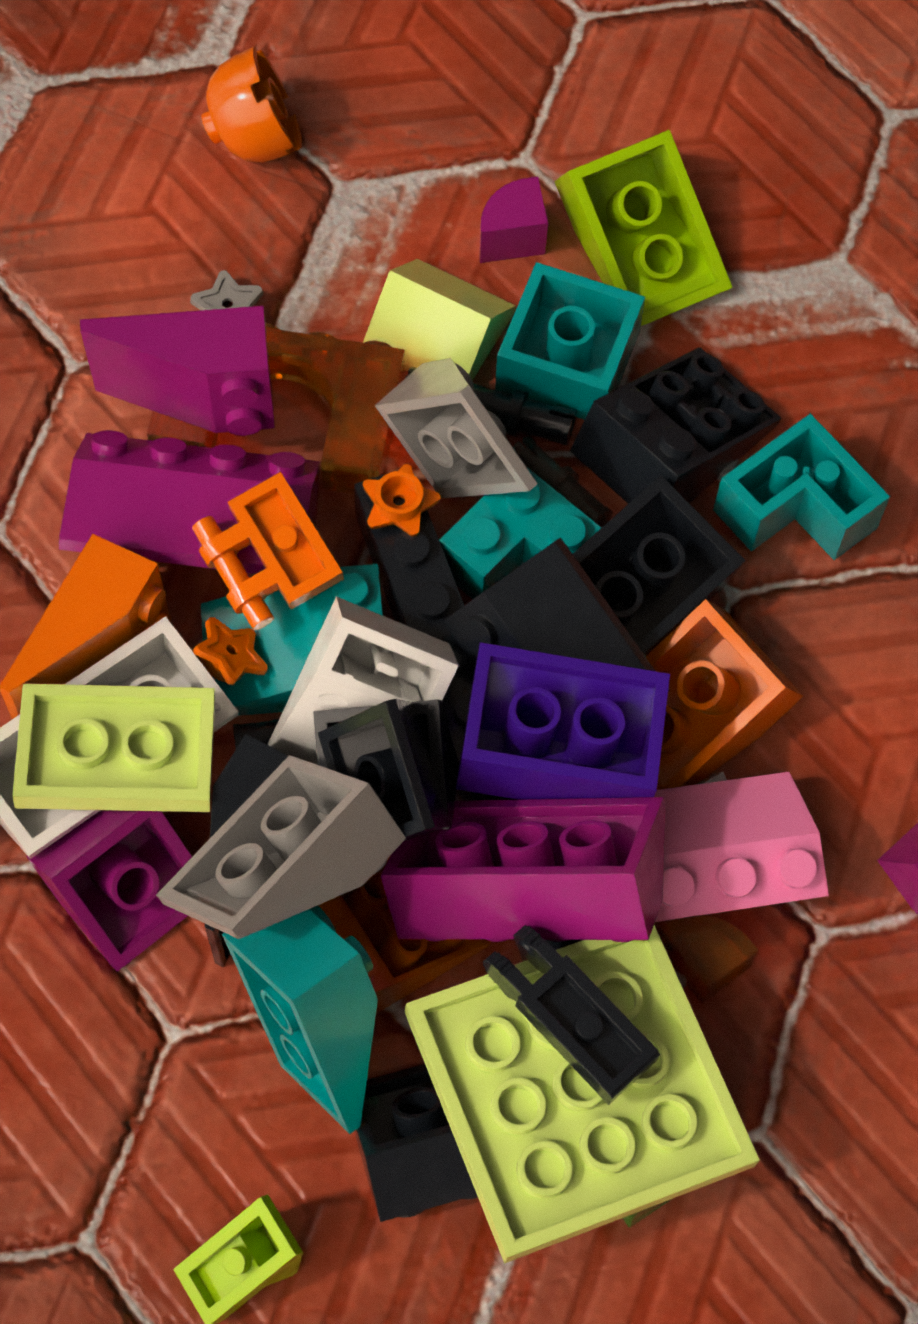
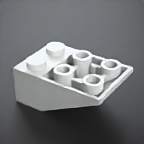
[267,596,459,765]

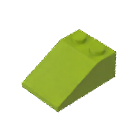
[554,130,733,326]

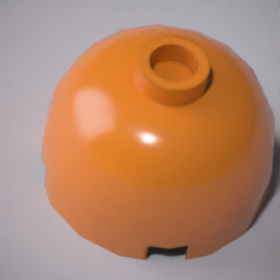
[201,47,302,163]

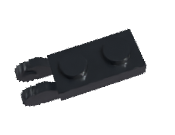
[483,925,661,1105]

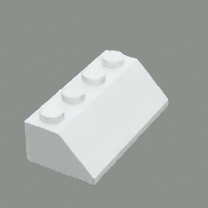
[0,616,238,859]

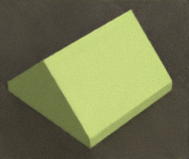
[363,259,516,380]

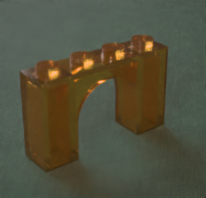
[147,323,405,494]

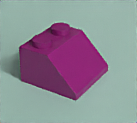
[26,810,192,972]

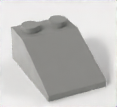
[375,358,538,498]
[156,755,406,939]

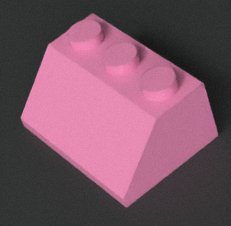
[654,772,829,922]

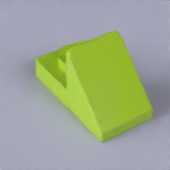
[173,1194,303,1324]

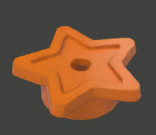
[363,464,440,537]
[193,617,268,685]

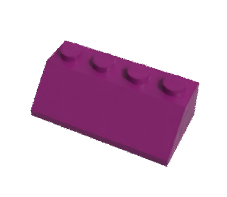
[59,430,320,574]
[381,797,666,942]

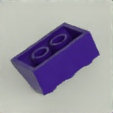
[456,642,670,800]

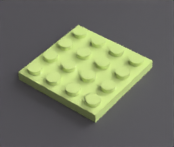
[404,925,760,1264]

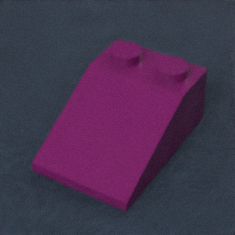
[80,306,275,436]

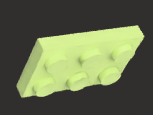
[12,684,215,812]

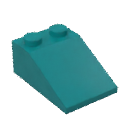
[201,564,383,716]
[222,905,378,1134]

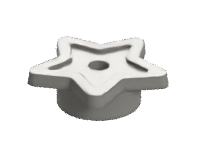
[190,270,263,310]

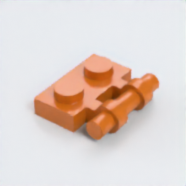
[192,472,344,631]

